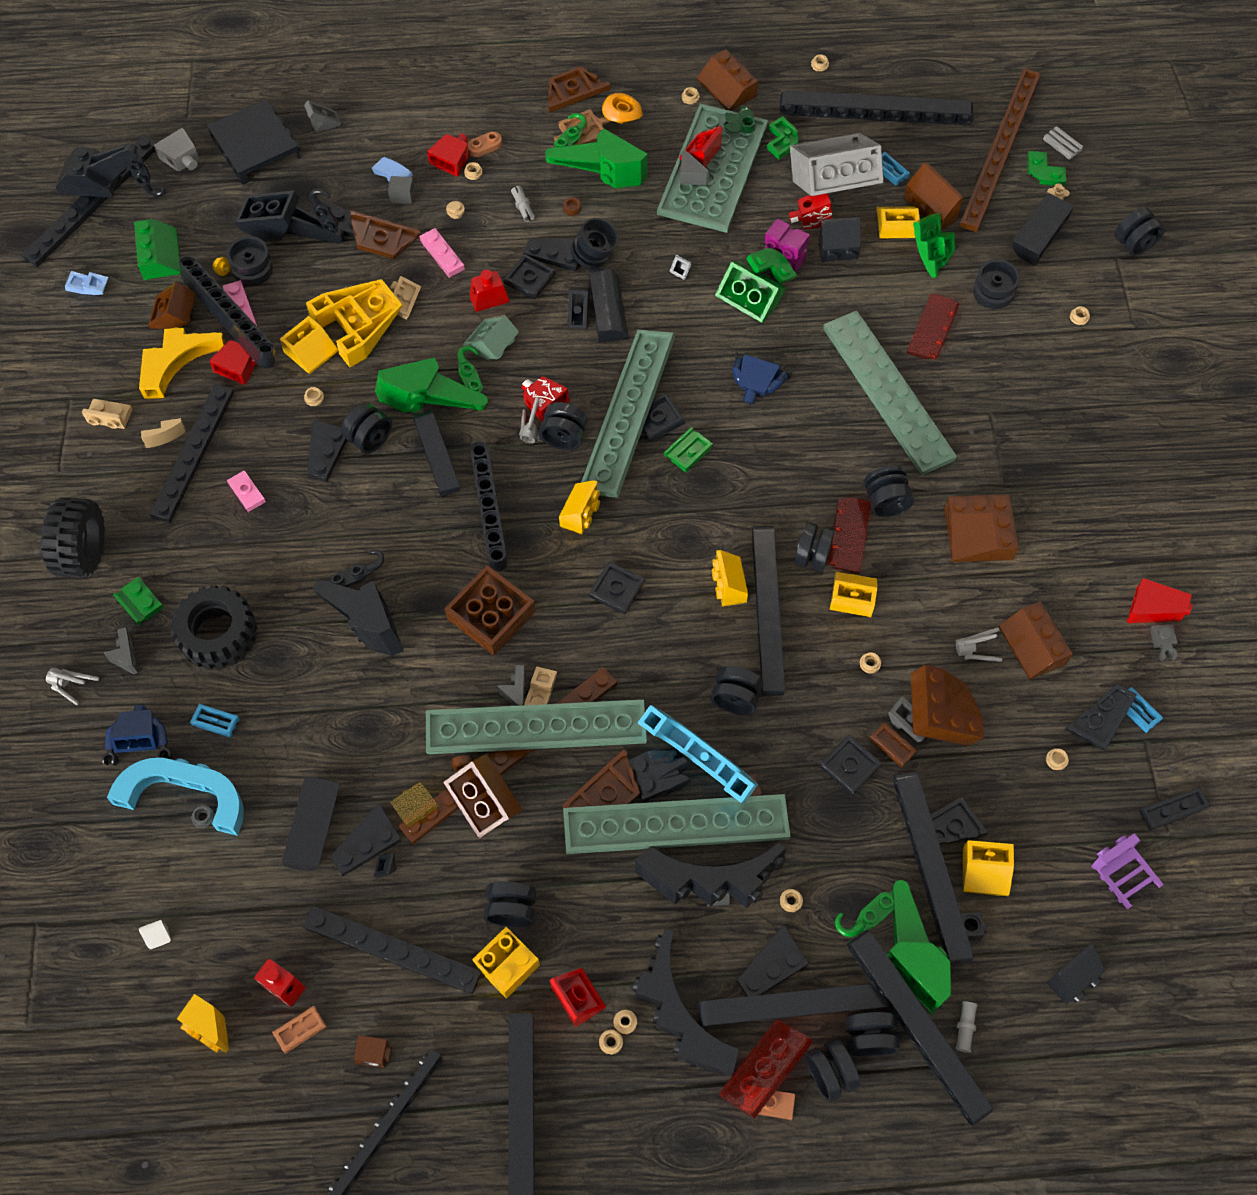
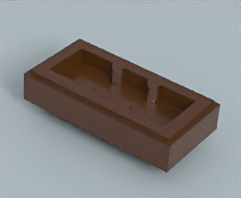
[869,722,917,767]

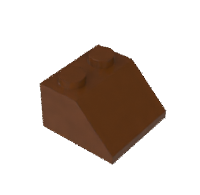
[148,281,196,329]

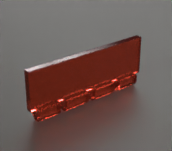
[907,293,959,359]
[828,497,870,574]

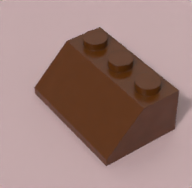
[697,49,758,111]
[904,162,963,231]
[998,601,1073,680]
[443,754,523,838]

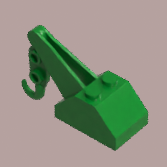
[545,113,647,188]
[375,346,488,413]
[835,880,951,1014]

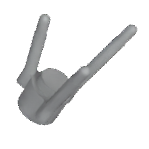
[519,397,540,443]
[956,627,1003,662]
[46,667,100,705]

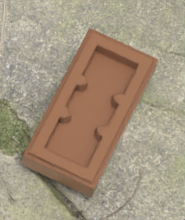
[272,1006,327,1054]
[744,1086,795,1120]

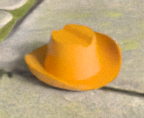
[602,93,642,124]

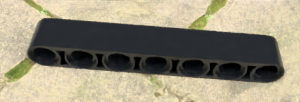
[470,441,507,571]

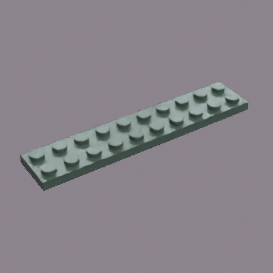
[823,310,957,476]
[581,330,675,498]
[426,699,647,754]
[563,794,790,854]

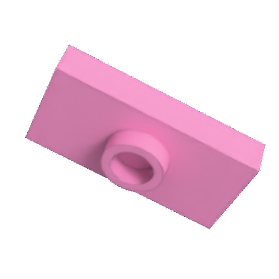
[227,471,266,512]

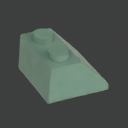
[463,315,519,360]

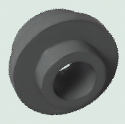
[191,806,214,828]

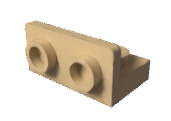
[389,276,421,319]
[82,399,133,429]

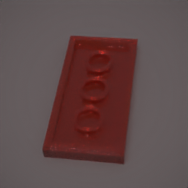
[719,1019,813,1119]

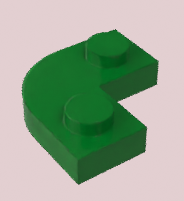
[767,116,798,160]
[1027,151,1066,186]
[746,248,797,285]

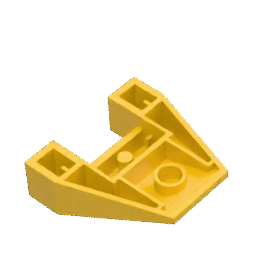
[306,279,403,367]

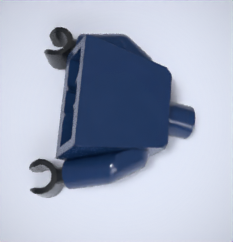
[732,352,793,404]
[102,705,172,766]

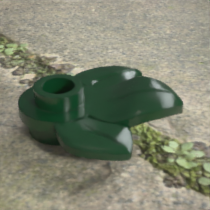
[725,106,756,133]

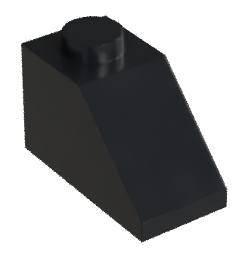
[567,287,590,329]

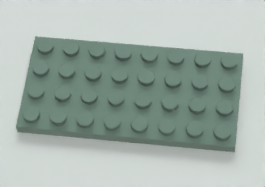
[657,104,768,233]

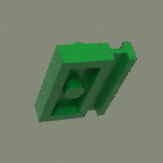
[664,427,713,473]
[113,577,164,626]

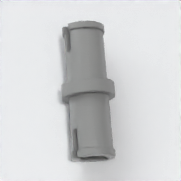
[511,186,535,222]
[955,1001,978,1053]

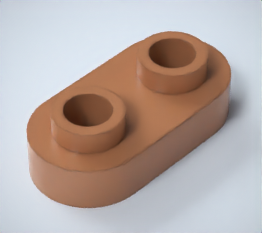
[468,132,502,157]

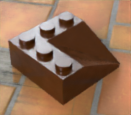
[944,494,1019,562]
[444,565,536,656]
[911,665,984,746]

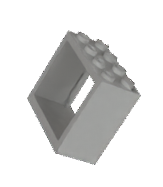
[790,133,883,196]

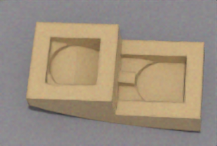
[141,418,186,448]
[524,666,557,705]

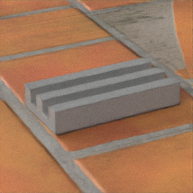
[1043,126,1083,160]

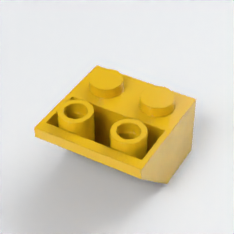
[876,206,920,238]
[280,316,338,375]
[559,480,600,534]
[712,550,748,606]
[830,572,877,617]
[963,840,1014,896]
[472,927,540,999]
[177,994,229,1053]

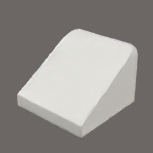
[139,920,171,949]

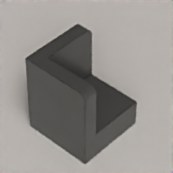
[388,176,415,204]

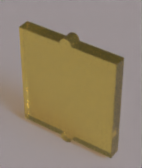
[390,782,439,827]

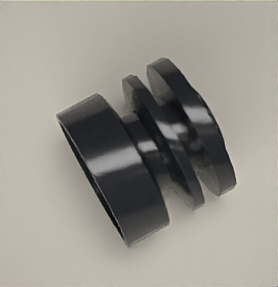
[571,218,619,269]
[864,465,915,517]

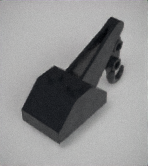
[56,143,165,197]
[235,188,345,244]
[313,550,404,656]

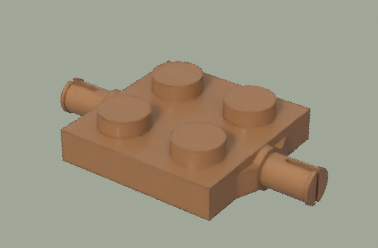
[554,109,611,145]

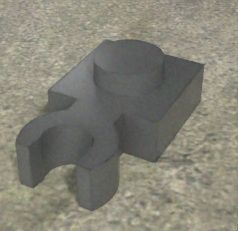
[1150,624,1178,661]

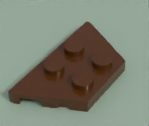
[548,66,610,113]
[350,210,420,259]
[562,749,640,808]

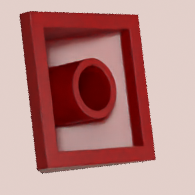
[679,126,723,167]
[550,968,606,1028]

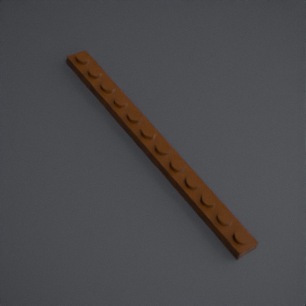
[959,68,1041,232]
[398,667,617,845]

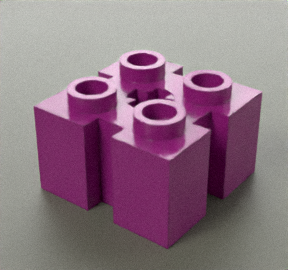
[764,219,810,273]

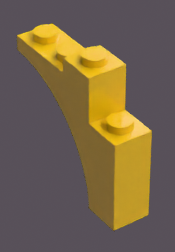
[139,328,226,399]

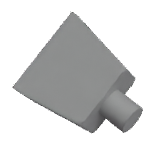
[154,128,199,171]

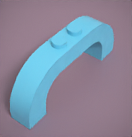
[638,705,758,804]
[107,758,244,836]

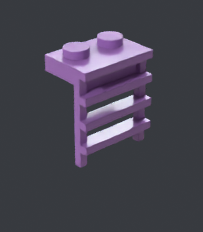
[1091,833,1164,910]

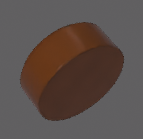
[563,197,581,216]
[452,755,474,771]

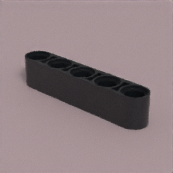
[413,410,460,497]

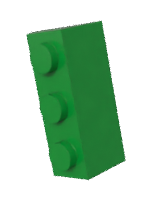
[134,219,180,280]
[715,261,786,323]

